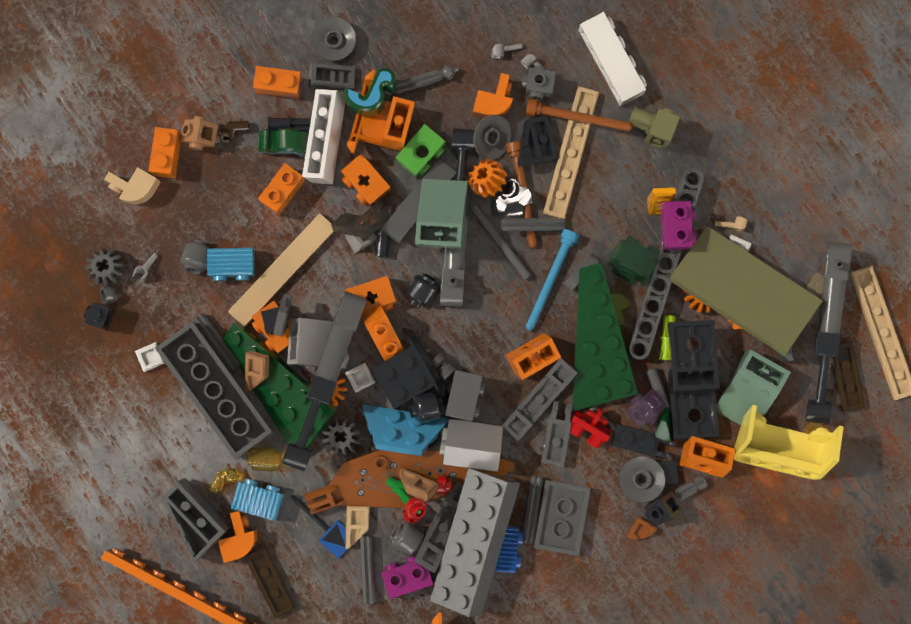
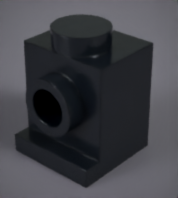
[84,302,115,331]
[644,491,684,526]

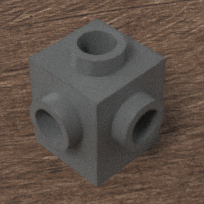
[522,66,556,100]

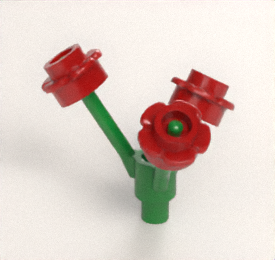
[386,473,451,523]

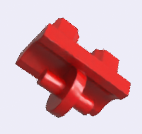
[570,408,612,448]

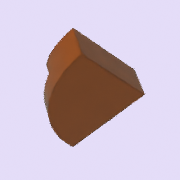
[626,516,657,539]

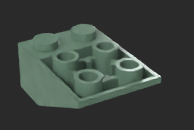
[415,179,468,249]
[717,350,791,425]

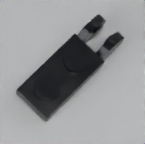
[611,424,677,460]

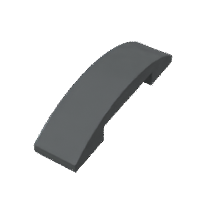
[502,358,578,441]
[414,481,463,573]

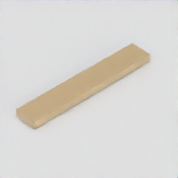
[543,86,599,220]
[228,213,336,327]
[849,265,911,400]

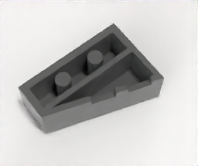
[162,478,232,563]

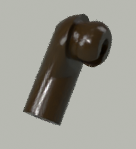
[219,121,249,143]

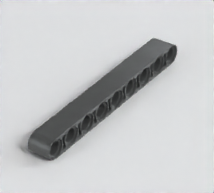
[627,168,704,361]

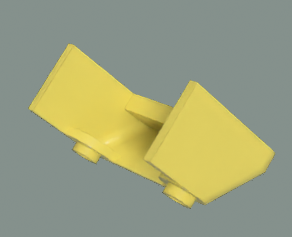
[734,405,844,480]

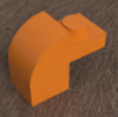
[473,73,513,119]
[218,511,257,563]

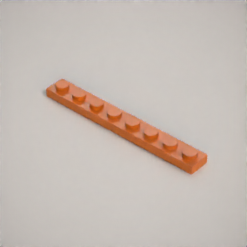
[101,548,259,624]

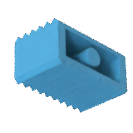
[207,248,255,282]
[231,478,284,521]

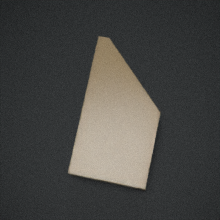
[345,506,370,549]

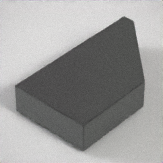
[273,294,293,337]

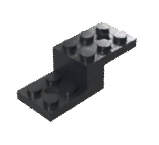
[667,320,720,440]

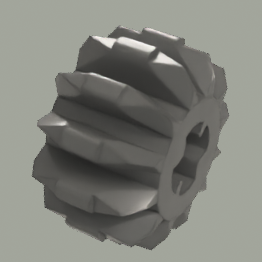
[85,248,125,286]
[322,418,360,456]

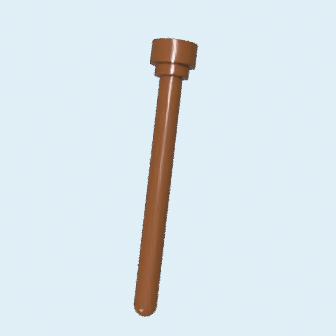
[526,98,633,131]
[506,141,538,248]

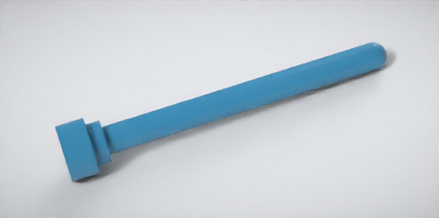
[526,229,580,331]

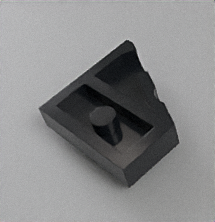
[517,116,559,168]

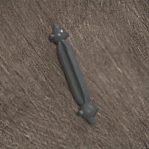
[384,65,459,100]

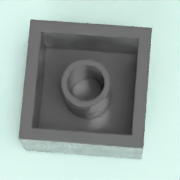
[445,370,486,422]

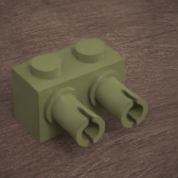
[628,106,680,150]

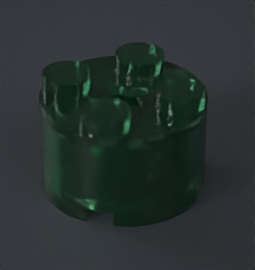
[606,236,659,286]

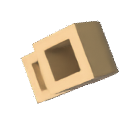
[104,167,161,205]

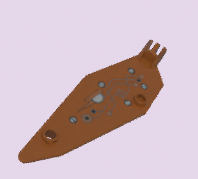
[303,450,515,515]

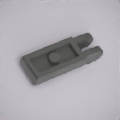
[541,401,572,467]

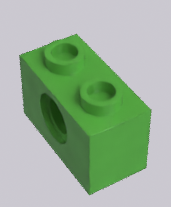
[395,124,446,179]

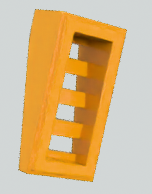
[647,188,676,215]

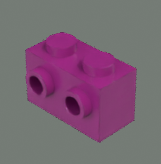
[660,201,696,250]
[381,555,433,599]

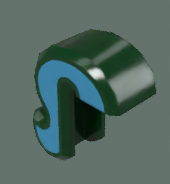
[344,68,396,117]
[257,128,309,158]

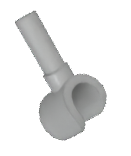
[491,44,522,59]
[521,54,550,71]
[132,253,158,283]

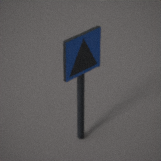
[291,495,347,559]

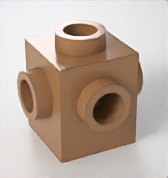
[181,116,218,150]

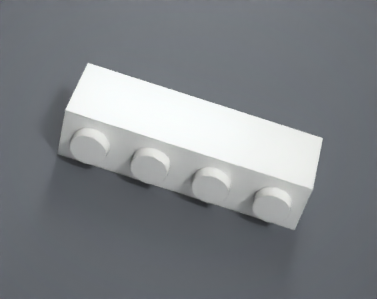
[578,12,647,107]
[302,89,346,185]

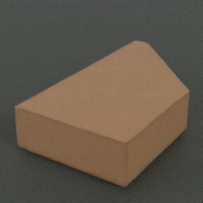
[245,351,269,392]
[399,468,439,502]

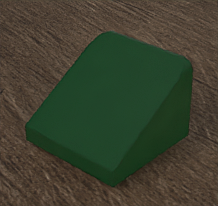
[655,407,672,442]

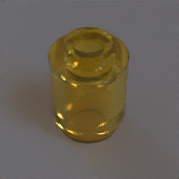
[247,448,281,471]

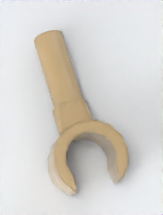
[715,217,748,232]

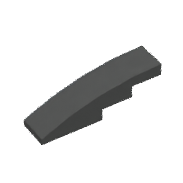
[381,159,457,243]

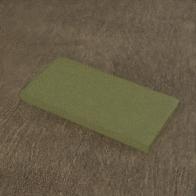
[669,226,822,356]

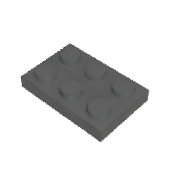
[534,480,591,556]

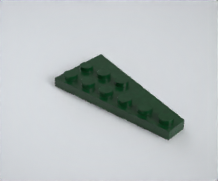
[572,262,638,411]
[223,321,337,448]

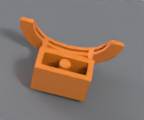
[347,69,415,154]

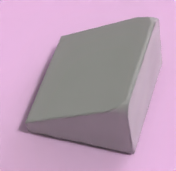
[345,221,377,253]

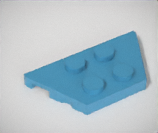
[362,404,449,456]

